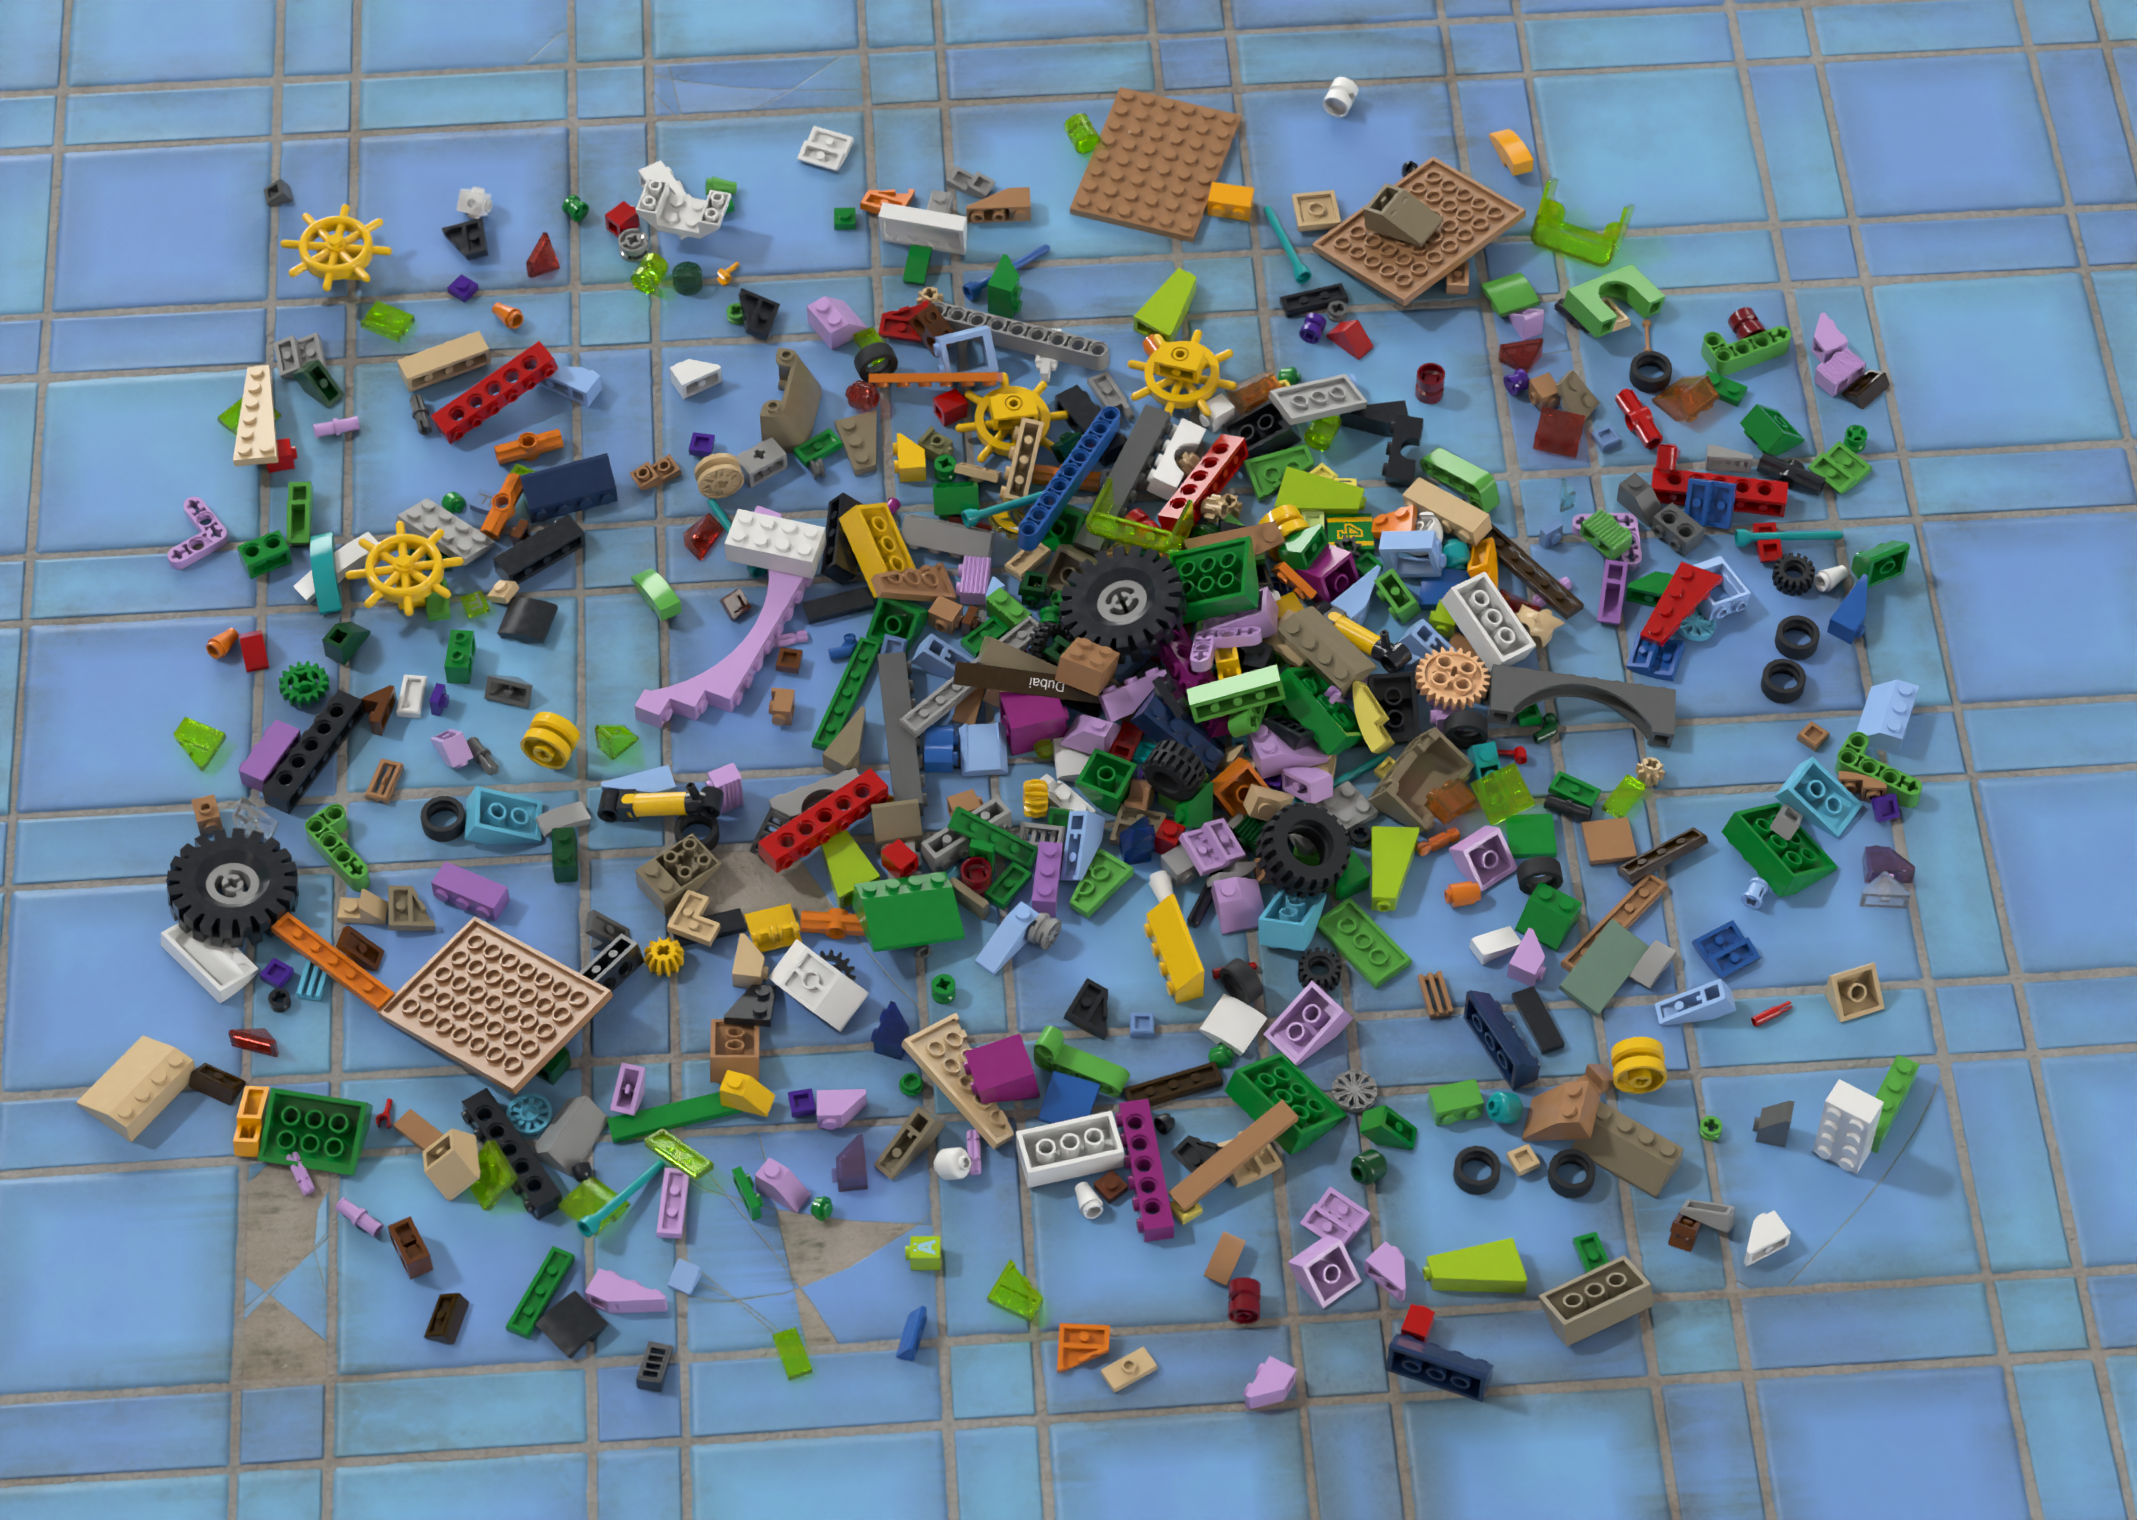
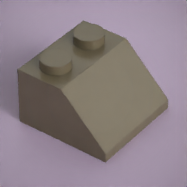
[871,799,923,855]

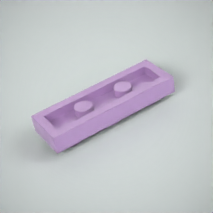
[657,1168,690,1239]

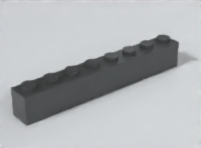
[1074,404,1173,558]
[877,652,928,816]

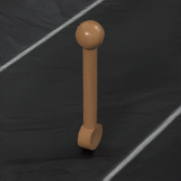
[1642,319,1652,352]

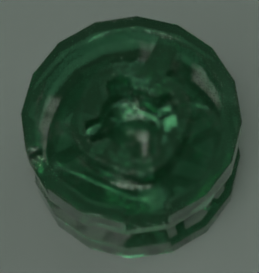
[672,262,703,296]

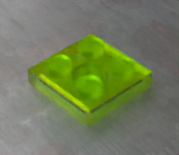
[469,1140,518,1211]

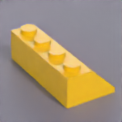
[839,502,916,598]
[1143,894,1205,1004]

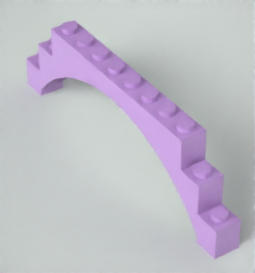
[634,506,813,729]

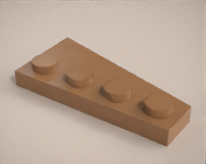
[1183,521,1285,557]
[871,562,957,602]

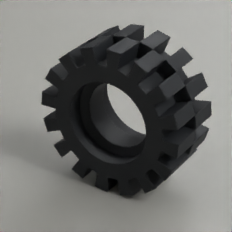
[1772,553,1815,596]
[1028,621,1071,665]
[1298,947,1342,993]

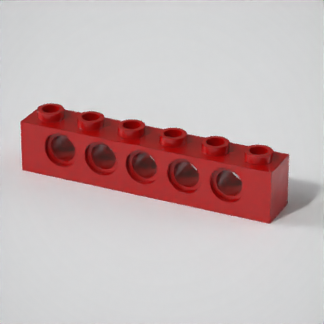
[431,341,558,444]
[1158,434,1249,537]
[1651,467,1788,517]
[758,768,889,874]

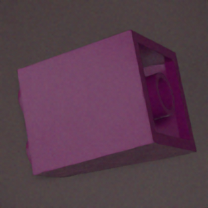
[1293,544,1360,604]
[999,692,1069,756]
[962,1033,1040,1104]

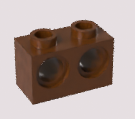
[908,303,954,356]
[387,1216,433,1280]

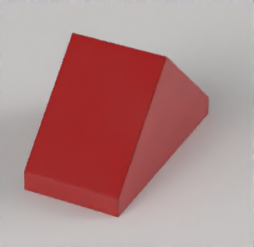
[1326,320,1373,360]
[239,630,269,673]

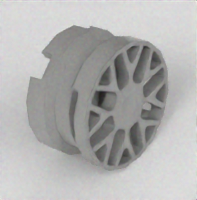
[618,228,649,263]
[1028,912,1062,950]

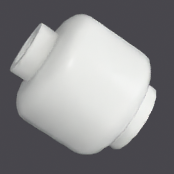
[934,1147,971,1180]

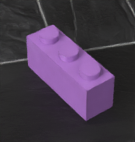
[239,720,301,793]
[1032,841,1063,918]
[431,861,510,922]

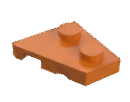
[1270,562,1317,600]

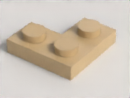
[667,889,721,947]

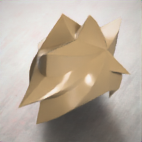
[1514,604,1565,649]

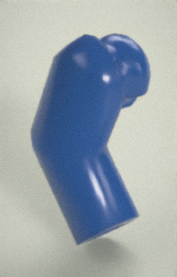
[828,633,858,660]

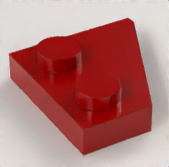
[878,300,929,343]

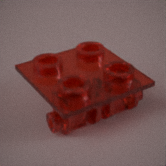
[1533,407,1586,458]

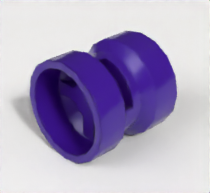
[1299,313,1326,344]

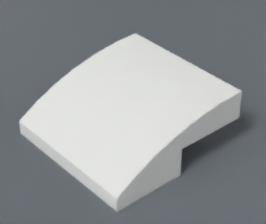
[797,126,854,172]
[1052,737,1091,782]
[1198,994,1267,1056]

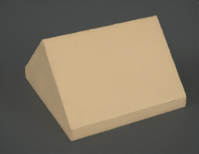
[1825,962,1885,1022]

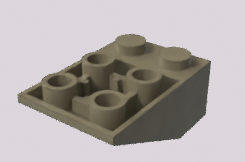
[1363,183,1443,247]
[635,833,721,917]

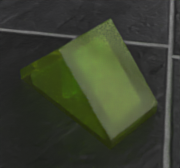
[595,725,639,761]

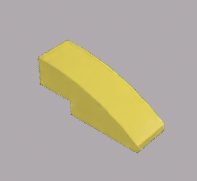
[1352,680,1395,754]

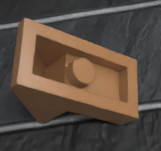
[1445,261,1469,295]
[1574,1064,1615,1096]

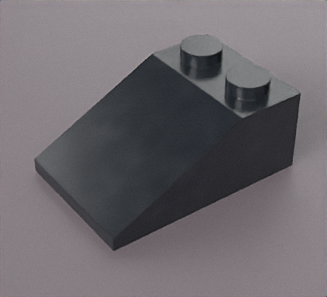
[1222,400,1302,459]
[1368,671,1420,742]

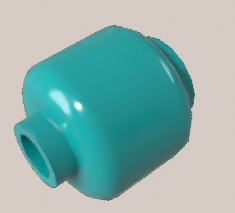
[1442,539,1471,571]
[1486,1091,1523,1125]

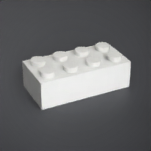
[724,509,826,579]
[1441,572,1536,672]
[1813,1079,1884,1174]
[1016,1111,1124,1188]

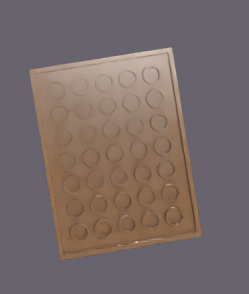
[1070,87,1241,243]
[1312,156,1526,306]
[377,916,613,1095]

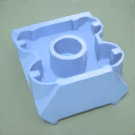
[959,721,1008,777]

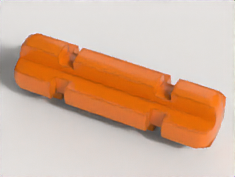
[1416,827,1460,856]

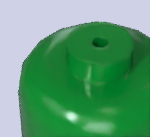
[1278,367,1301,386]
[441,492,466,513]
[1208,1044,1234,1069]

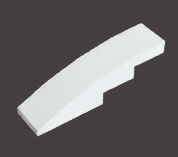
[293,532,379,603]

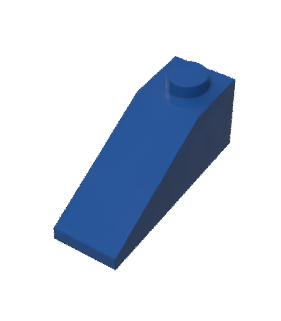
[1827,574,1868,645]

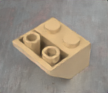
[422,1129,480,1201]

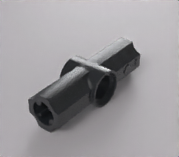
[1756,453,1827,496]

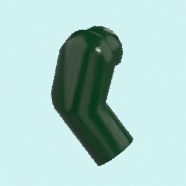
[1532,713,1558,744]

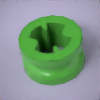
[726,303,744,325]
[1699,1116,1722,1141]

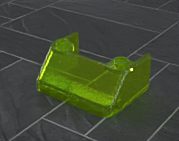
[1530,178,1635,267]
[1086,477,1194,554]

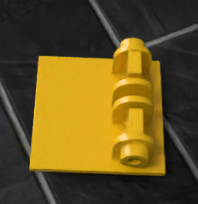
[744,903,802,953]

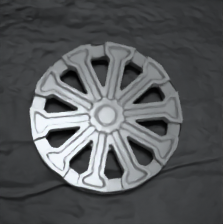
[1331,1069,1377,1112]

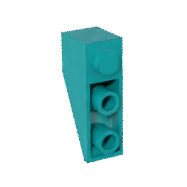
[1467,741,1510,814]

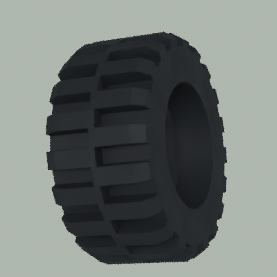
[1256,802,1351,898]

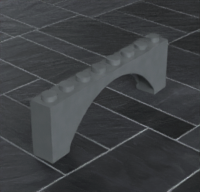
[1487,664,1676,748]

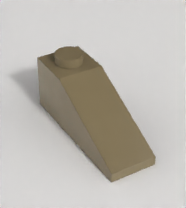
[822,706,866,774]
[874,1106,945,1180]

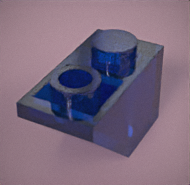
[1119,816,1156,865]
[871,1001,910,1061]

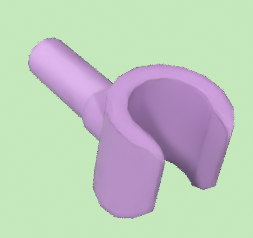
[1324,686,1346,705]

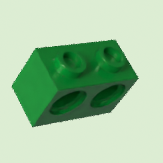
[237,530,292,579]
[444,629,476,684]

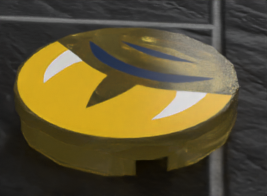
[988,509,1026,540]

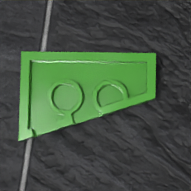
[1243,444,1314,503]
[1069,847,1134,918]

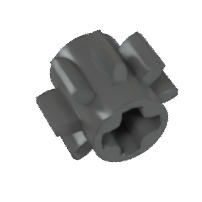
[1335,534,1361,558]

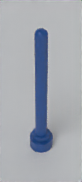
[962,244,1050,301]

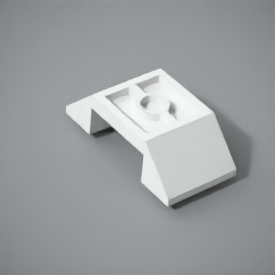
[636,178,731,239]
[768,939,869,1032]

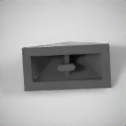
[484,675,533,708]

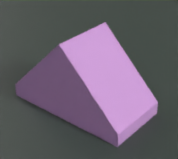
[1508,308,1544,340]
[610,1063,646,1116]

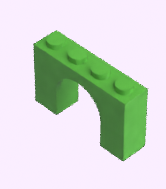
[1562,264,1666,338]

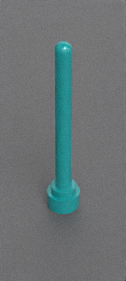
[1264,205,1312,284]
[961,491,1043,528]
[707,498,767,578]
[1735,529,1844,547]
[1294,752,1390,805]
[577,1160,665,1238]

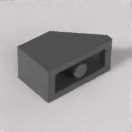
[1617,473,1663,527]
[1753,1101,1794,1147]

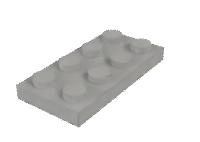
[1268,374,1367,425]
[396,498,495,566]
[1288,781,1378,856]

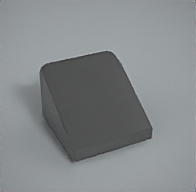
[264,179,293,206]

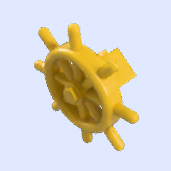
[280,204,392,292]
[1127,329,1237,418]
[955,372,1068,463]
[345,521,464,616]

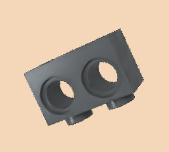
[1651,503,1705,557]

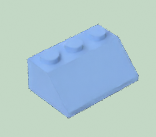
[1856,680,1919,755]

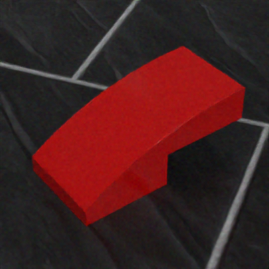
[1752,522,1783,563]
[1109,721,1145,762]

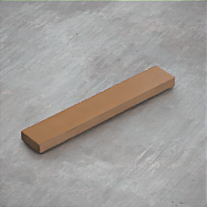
[1560,873,1668,973]
[1168,1099,1299,1212]

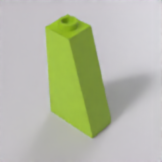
[1133,268,1197,342]
[1274,467,1367,516]
[819,822,881,909]
[1371,826,1419,912]
[1422,1237,1528,1293]

